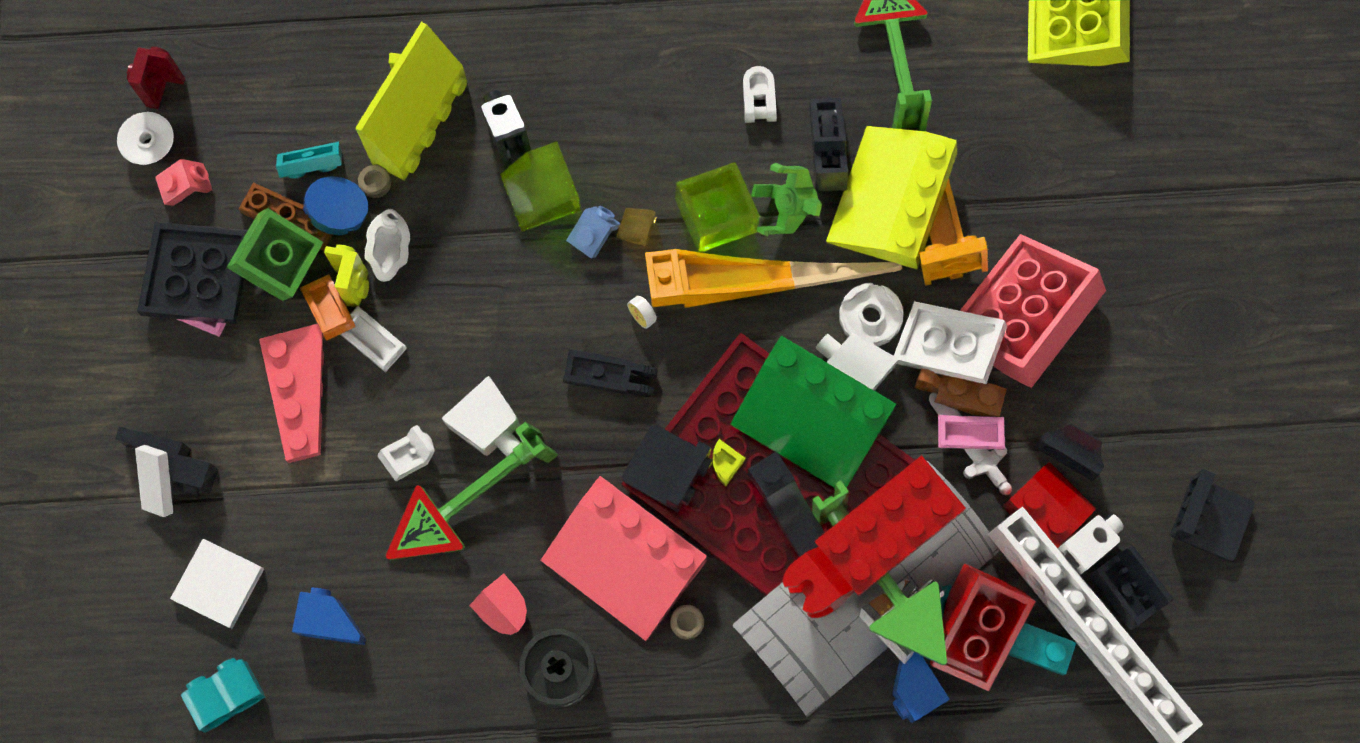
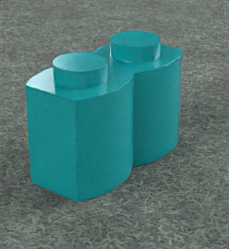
[181,658,266,733]

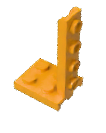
[919,179,988,286]

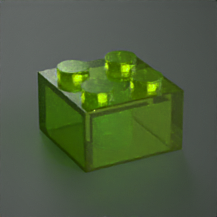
[675,162,760,252]

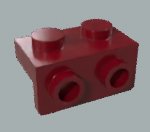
[127,47,185,109]

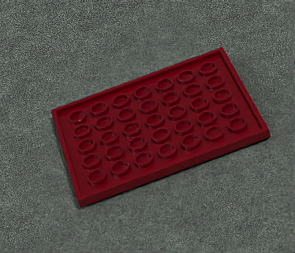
[621,333,915,596]

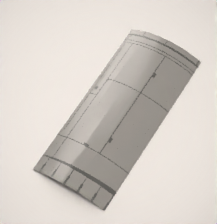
[733,461,1000,717]

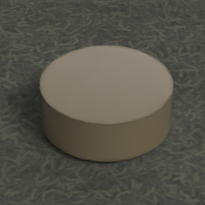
[358,165,391,198]
[670,605,704,640]

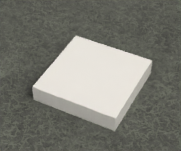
[170,539,264,629]

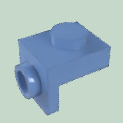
[566,206,620,259]

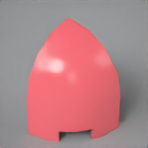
[469,574,527,635]

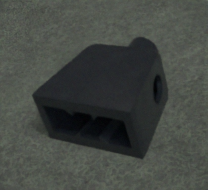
[481,90,534,171]

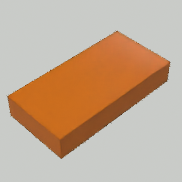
[300,274,356,341]

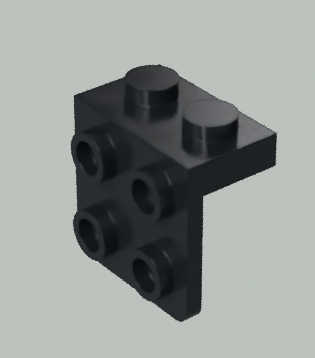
[622,425,713,513]

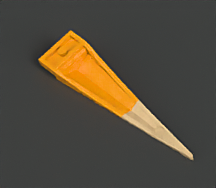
[645,249,902,308]

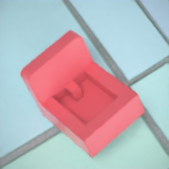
[155,159,212,206]

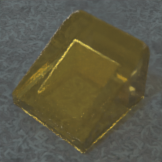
[616,208,656,247]

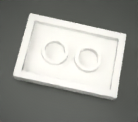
[894,301,1007,384]

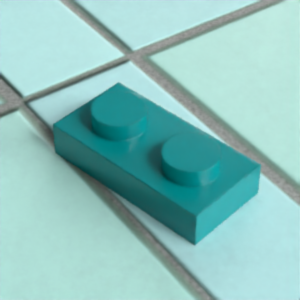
[276,142,342,178]
[1008,623,1076,675]

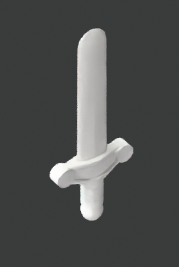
[929,393,1012,495]

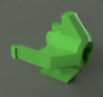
[751,163,822,237]

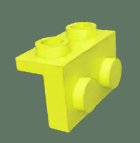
[324,245,369,308]

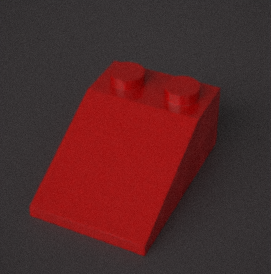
[930,563,1036,691]

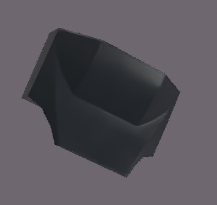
[1035,423,1104,481]

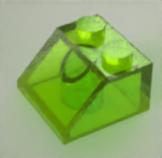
[500,141,581,232]

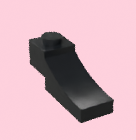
[809,98,848,191]
[115,427,218,497]
[747,451,825,557]

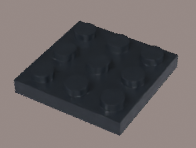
[137,222,248,324]

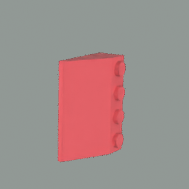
[960,234,1106,388]
[541,476,707,641]

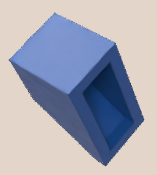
[292,588,366,645]
[892,652,950,723]

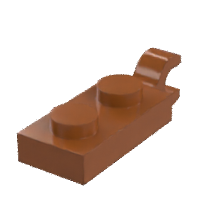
[915,368,1007,417]

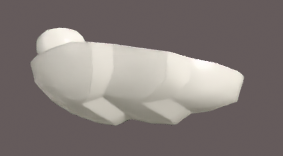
[365,209,410,282]

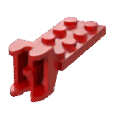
[783,455,966,619]

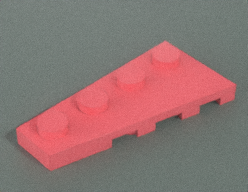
[259,324,324,463]

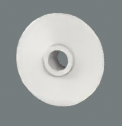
[117,112,174,165]

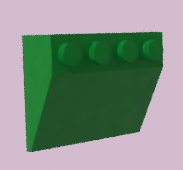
[730,336,896,488]

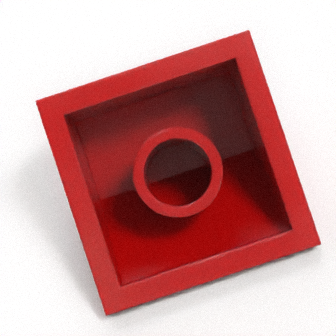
[1002,462,1096,548]

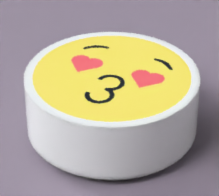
[627,296,657,329]

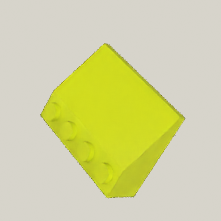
[1028,0,1130,66]
[356,22,467,181]
[826,126,957,269]

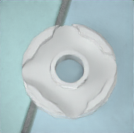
[839,283,903,347]

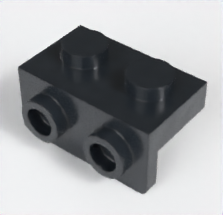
[1090,545,1173,630]

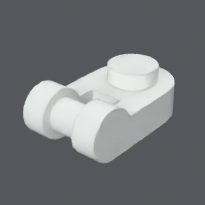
[743,66,777,123]

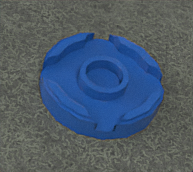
[303,176,368,235]

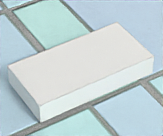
[340,306,407,372]
[135,445,173,517]

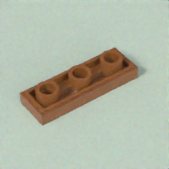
[238,182,333,251]

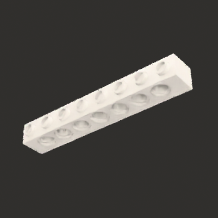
[988,507,1203,743]

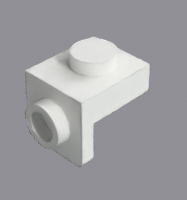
[377,425,435,481]

